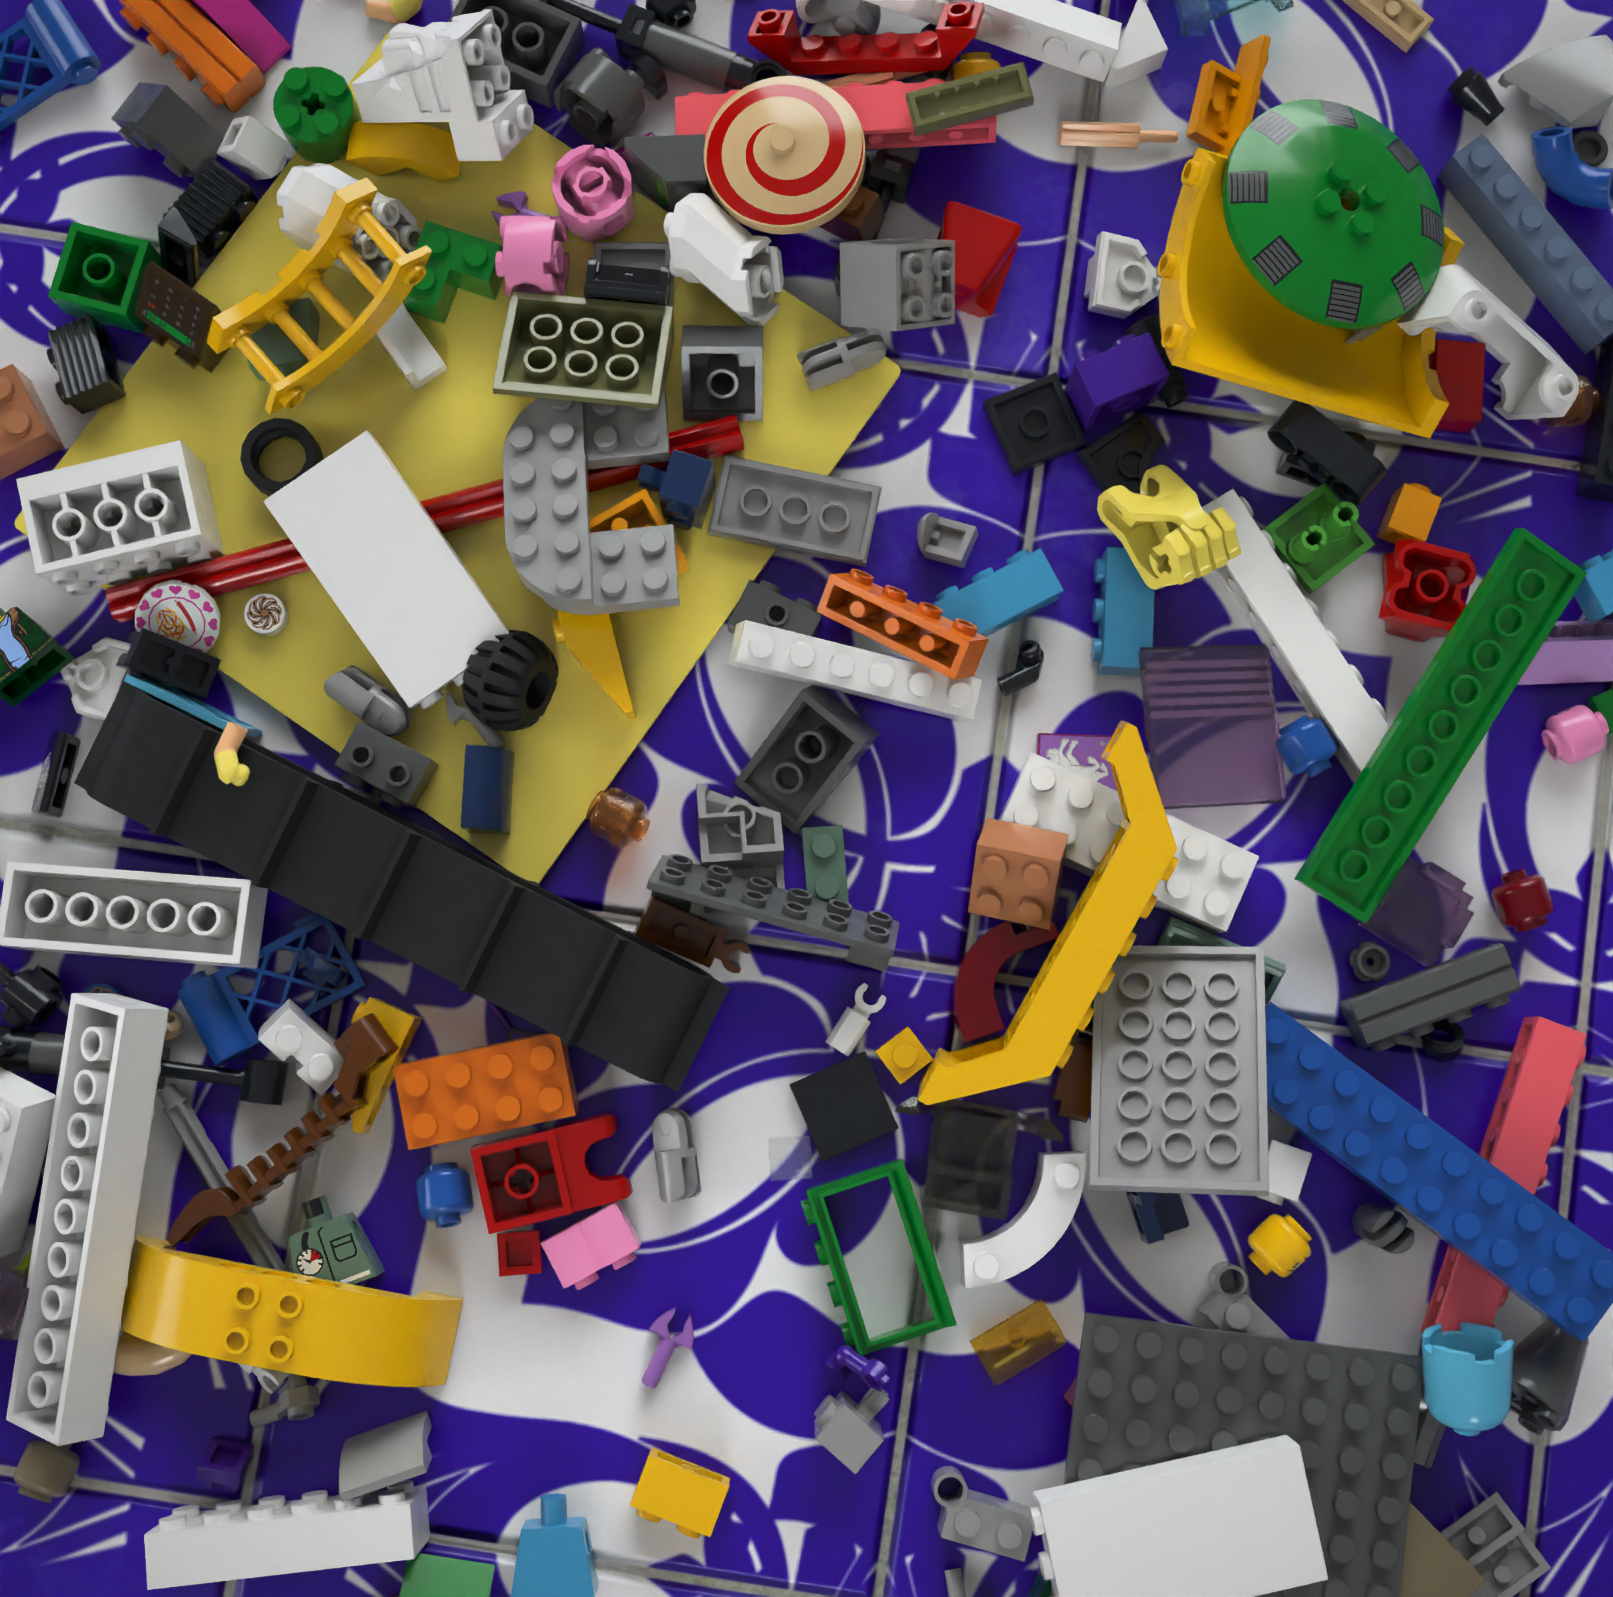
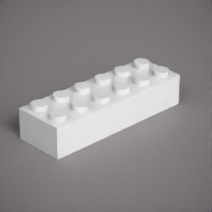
[999,752,1259,934]
[0,861,268,969]
[144,1480,430,1590]

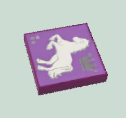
[1036,733,1117,791]

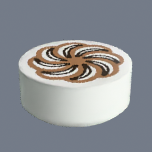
[244,593,288,636]

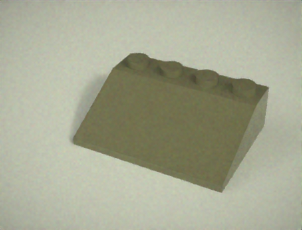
[492,291,674,409]

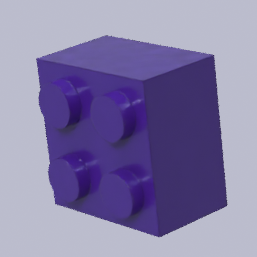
[1064,332,1170,433]

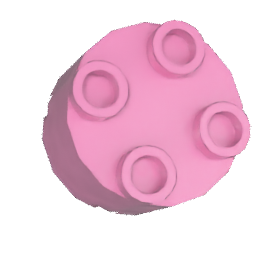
[552,145,635,243]
[495,215,569,297]

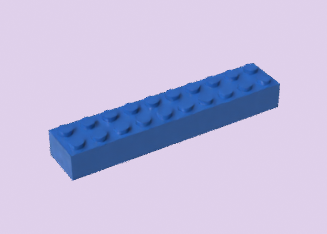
[1265,1002,1613,1341]

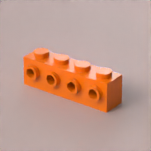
[816,569,989,680]

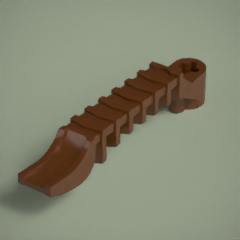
[166,1013,399,1247]

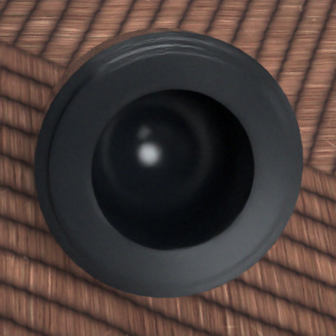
[1421,1019,1464,1062]

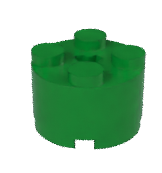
[273,67,362,164]

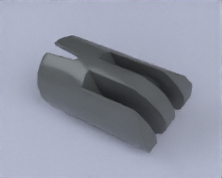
[1352,1201,1414,1254]

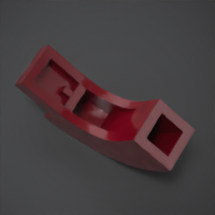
[952,921,1059,1043]

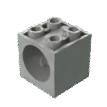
[840,237,955,331]

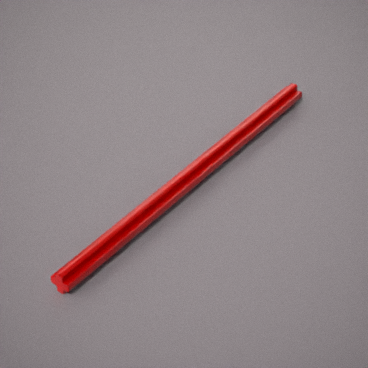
[105,414,745,623]

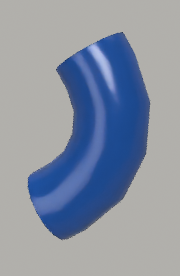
[1531,126,1613,209]

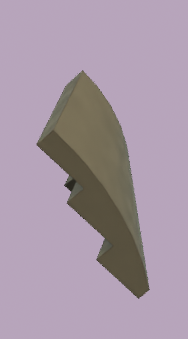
[1399,1502,1485,1597]

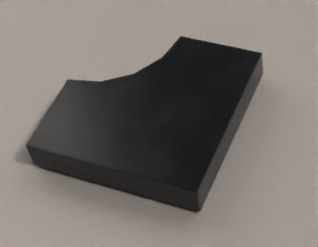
[1076,410,1165,514]

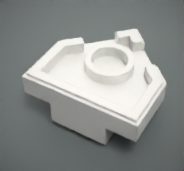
[1084,231,1161,319]
[60,637,140,722]

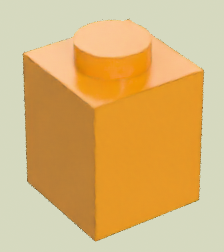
[1376,483,1442,545]

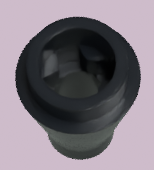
[1446,66,1505,126]

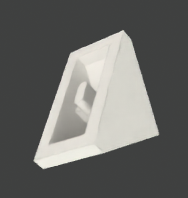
[1104,0,1168,89]

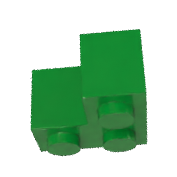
[403,220,504,324]

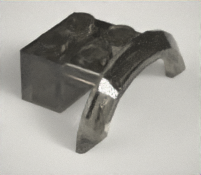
[895,1096,1063,1221]

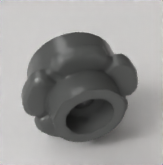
[1349,941,1390,982]

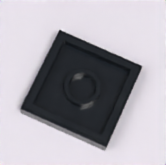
[982,372,1087,476]
[789,1051,898,1162]

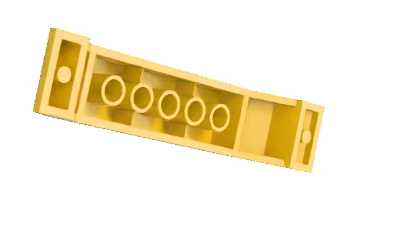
[918,721,1179,1105]

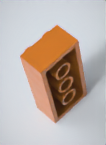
[392,1032,580,1150]

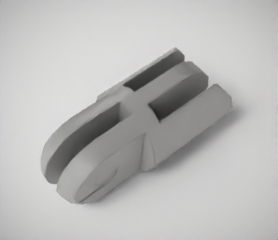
[797,330,887,391]
[324,665,412,736]
[652,1108,701,1203]

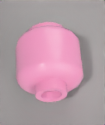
[1541,705,1609,764]

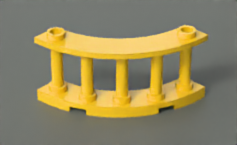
[207,177,432,415]

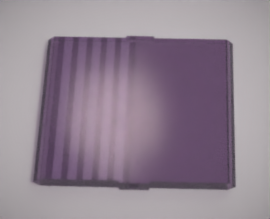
[1138,644,1287,809]

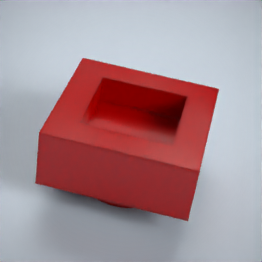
[497,1229,544,1277]

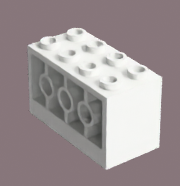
[16,440,225,596]

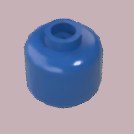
[1275,715,1338,778]
[416,1162,474,1228]

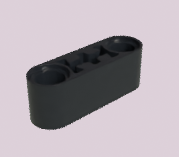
[1267,400,1386,506]

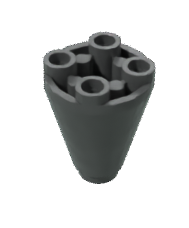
[1509,1319,1589,1435]

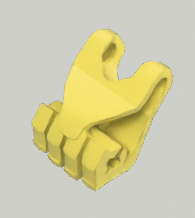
[1097,465,1241,590]

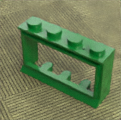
[801,1158,957,1356]

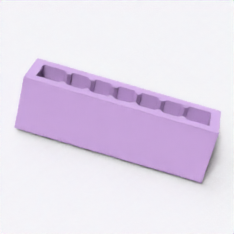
[1517,619,1613,685]

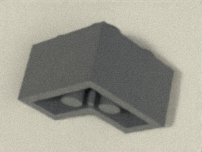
[111,82,224,178]

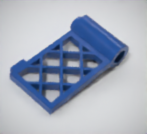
[0,0,101,139]
[177,912,367,1067]

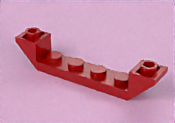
[747,1,985,75]

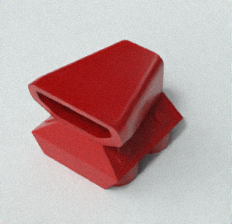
[937,201,1022,318]
[1379,539,1476,642]

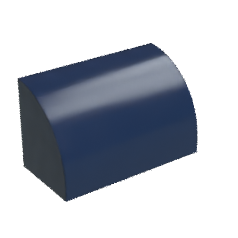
[461,744,514,835]

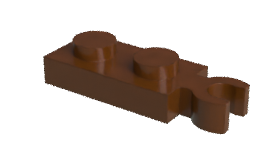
[634,895,750,973]

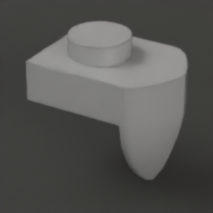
[823,0,881,36]
[917,512,979,569]

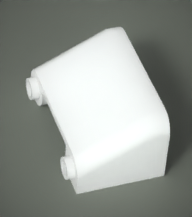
[1396,265,1579,420]

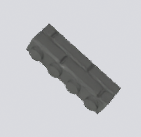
[1339,943,1521,1053]

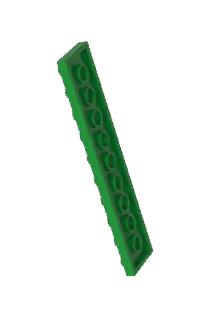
[1294,528,1587,924]

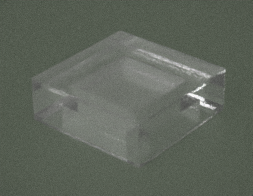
[768,1135,812,1181]

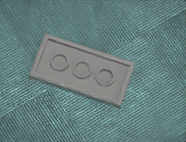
[708,455,882,567]

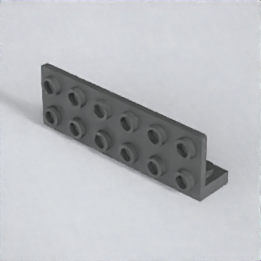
[646,854,900,972]

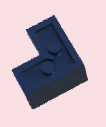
[1126,1192,1189,1244]

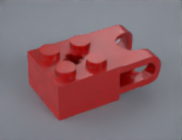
[470,1113,633,1234]

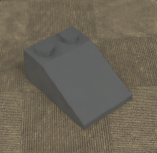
[734,685,880,834]

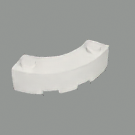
[959,1151,1086,1288]

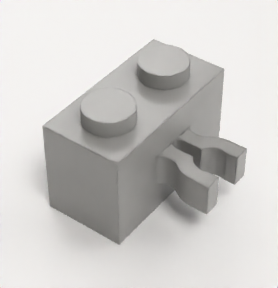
[814,1388,890,1474]

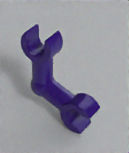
[822,1345,890,1392]

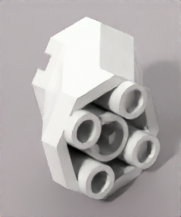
[276,163,422,283]
[664,193,784,326]

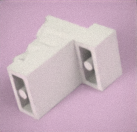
[352,9,534,161]

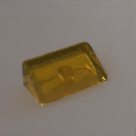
[970,1298,1067,1386]

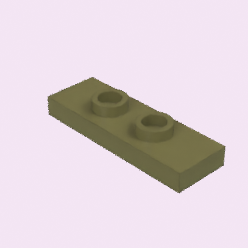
[905,62,1034,137]

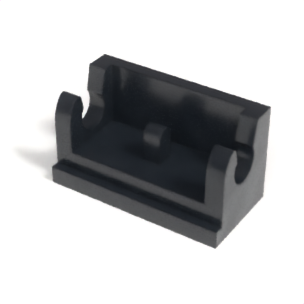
[584,258,672,306]
[116,628,221,698]

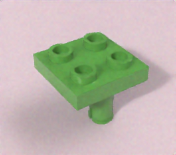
[1263,484,1375,595]

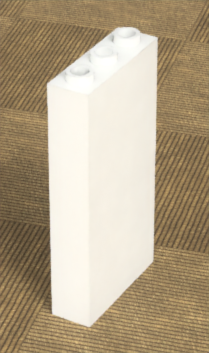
[263,430,509,710]
[1029,1435,1328,1597]

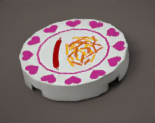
[135,580,221,653]

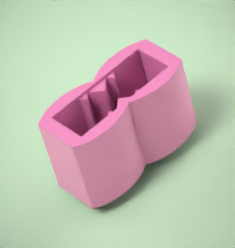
[541,1201,642,1290]

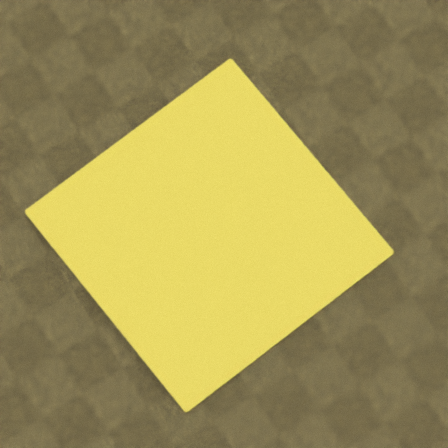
[14,33,901,884]

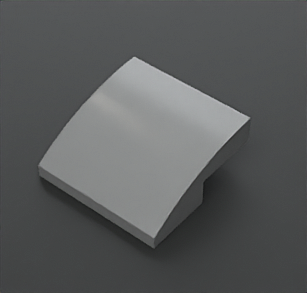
[339,1411,432,1502]
[1440,1492,1551,1597]

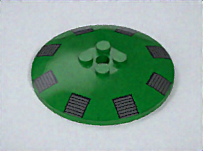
[1222,99,1444,329]

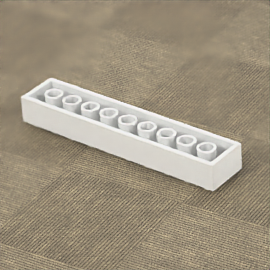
[6,993,169,1446]

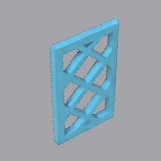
[124,674,263,738]

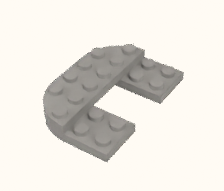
[503,387,680,615]

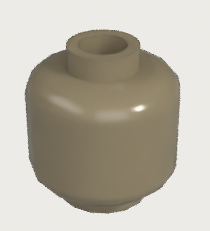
[13,1440,81,1503]

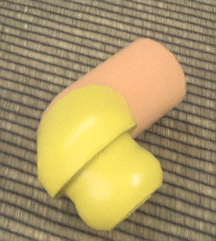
[365,0,423,25]
[214,721,250,787]

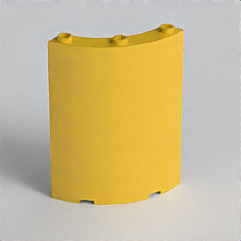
[1157,147,1464,439]

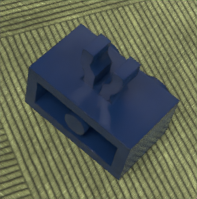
[637,449,716,530]

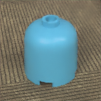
[1422,1322,1514,1436]

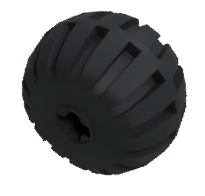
[462,630,558,731]

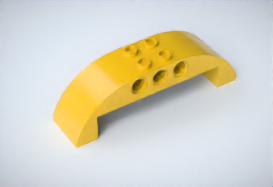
[121,1235,464,1387]

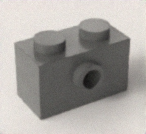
[728,580,823,637]

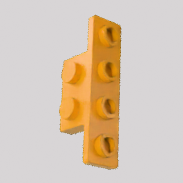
[1186,34,1271,157]

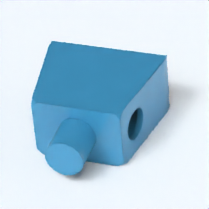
[511,1493,598,1597]

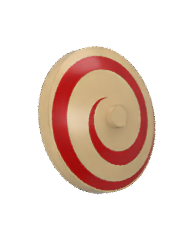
[704,76,866,235]

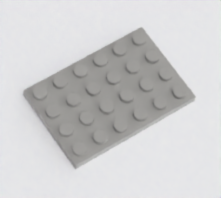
[1089,945,1269,1196]

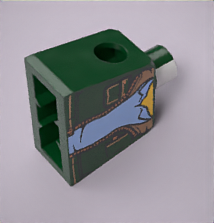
[0,607,76,707]

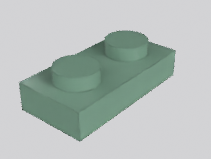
[802,825,849,903]

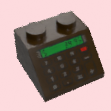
[134,261,231,373]

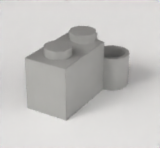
[1196,1261,1290,1339]
[931,1466,1033,1562]

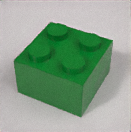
[48,222,162,333]

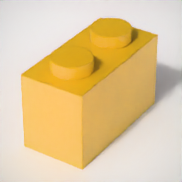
[630,1447,730,1538]

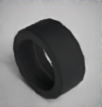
[240,418,324,496]

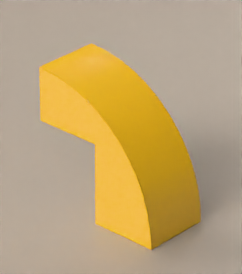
[346,121,461,183]

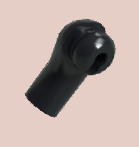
[997,640,1044,696]

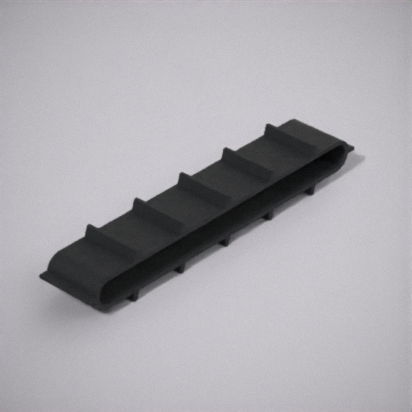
[74,682,730,1092]

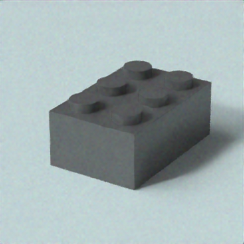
[448,0,586,109]

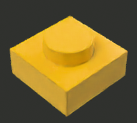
[875,1026,933,1085]

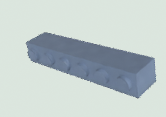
[1437,133,1613,355]

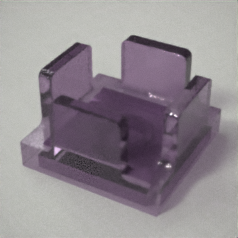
[1358,857,1474,967]

